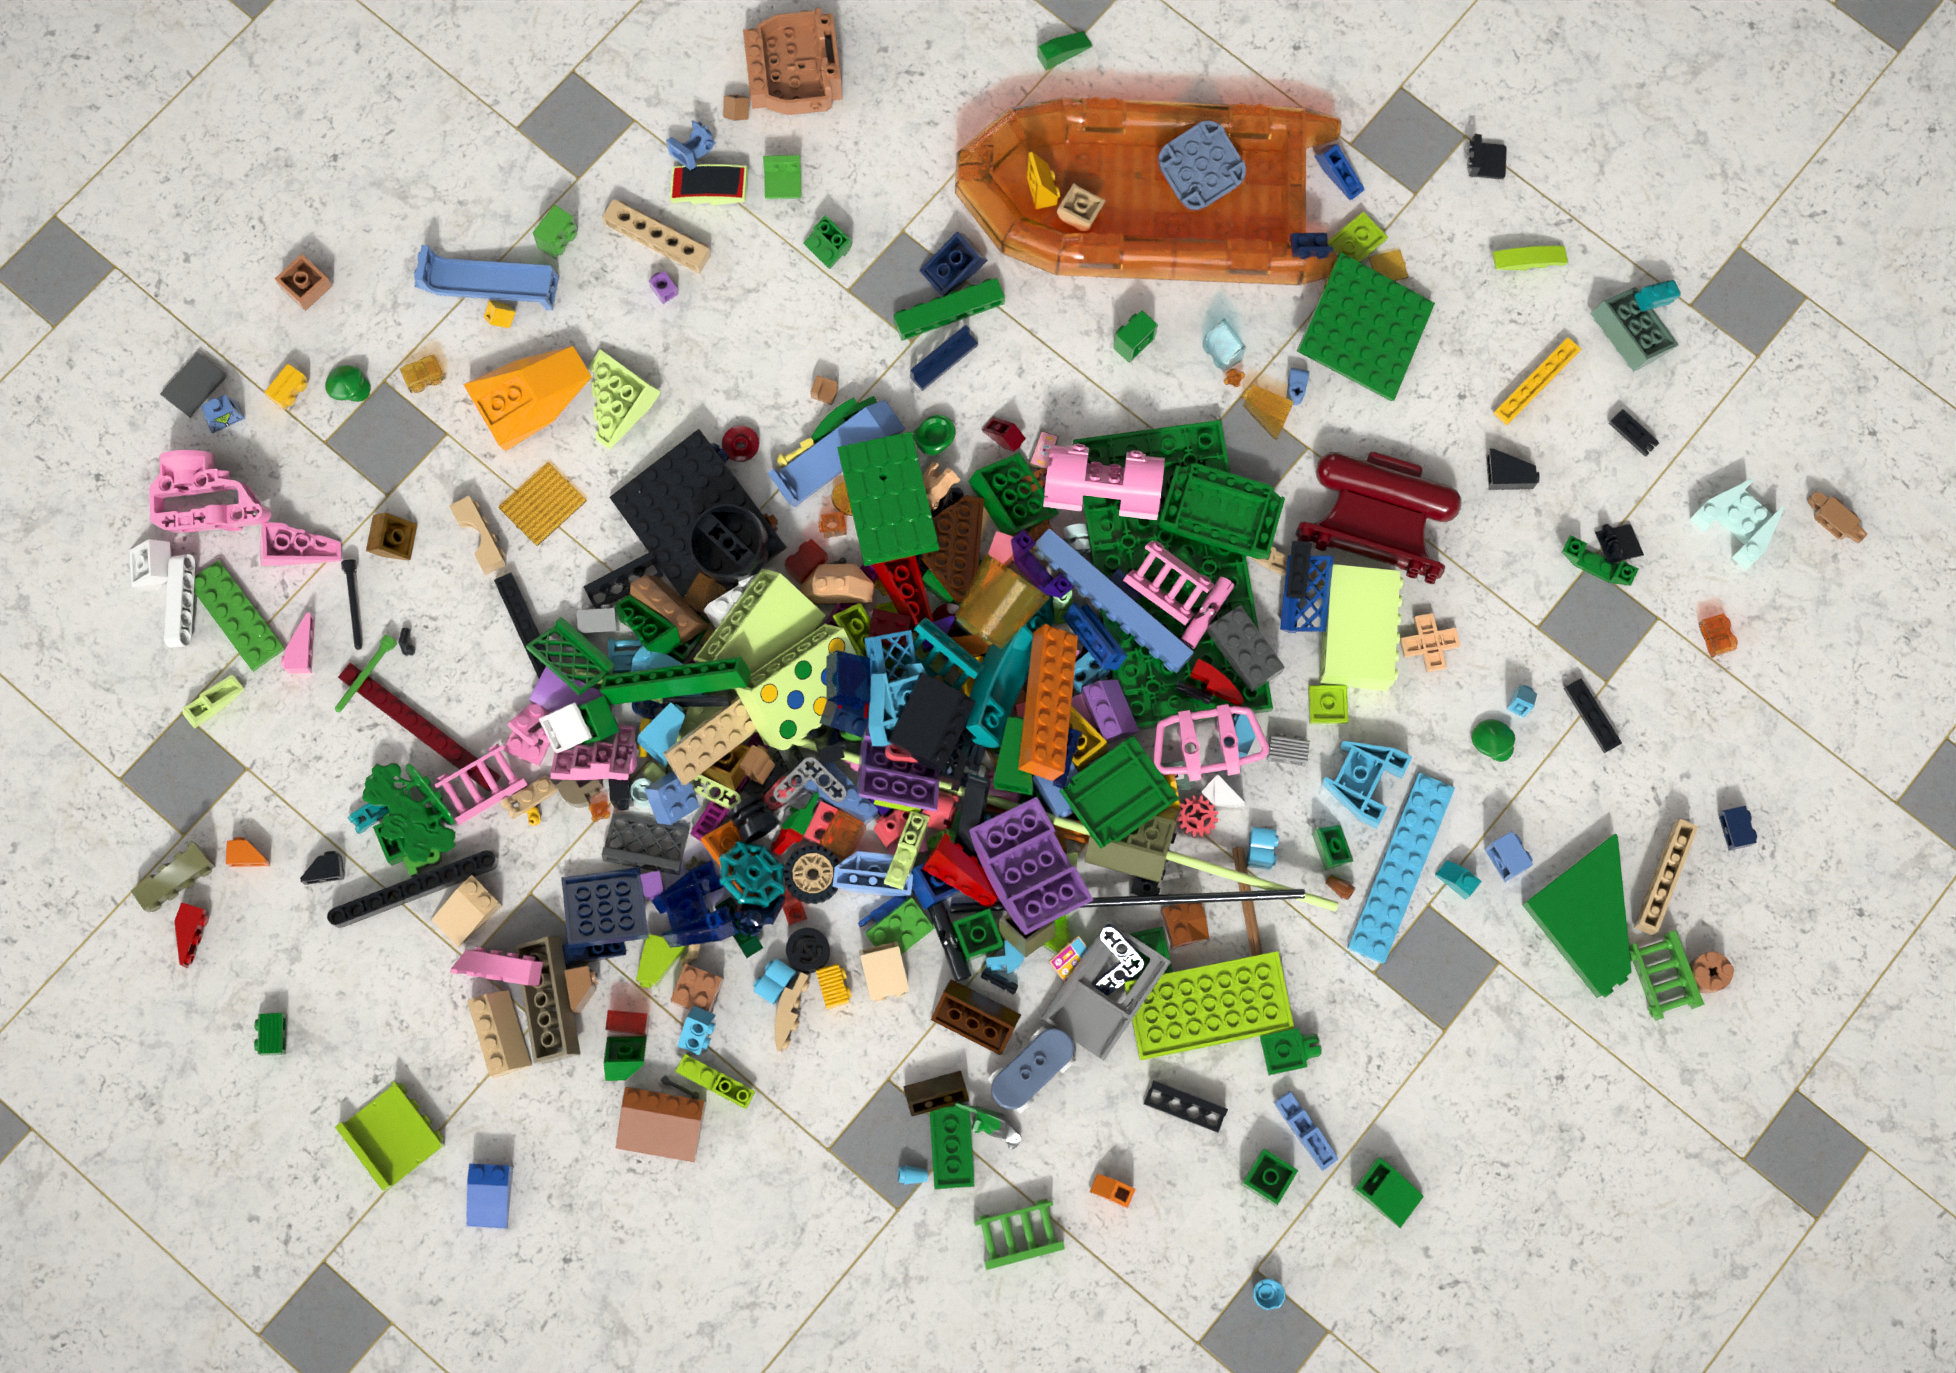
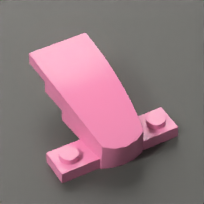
[550,724,638,780]

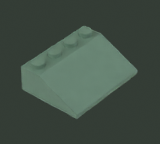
[1590,287,1679,372]

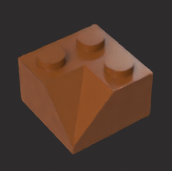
[1161,903,1209,949]

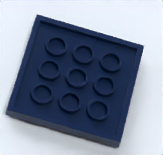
[561,867,649,949]

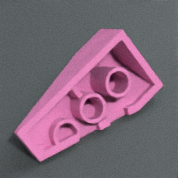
[260,522,342,566]

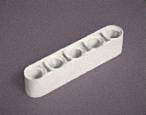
[164,554,195,648]

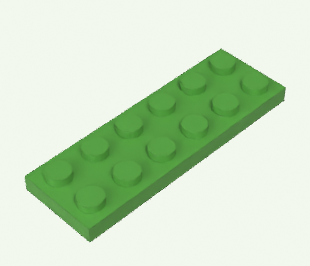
[194,560,285,672]

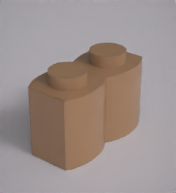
[740,745,775,785]

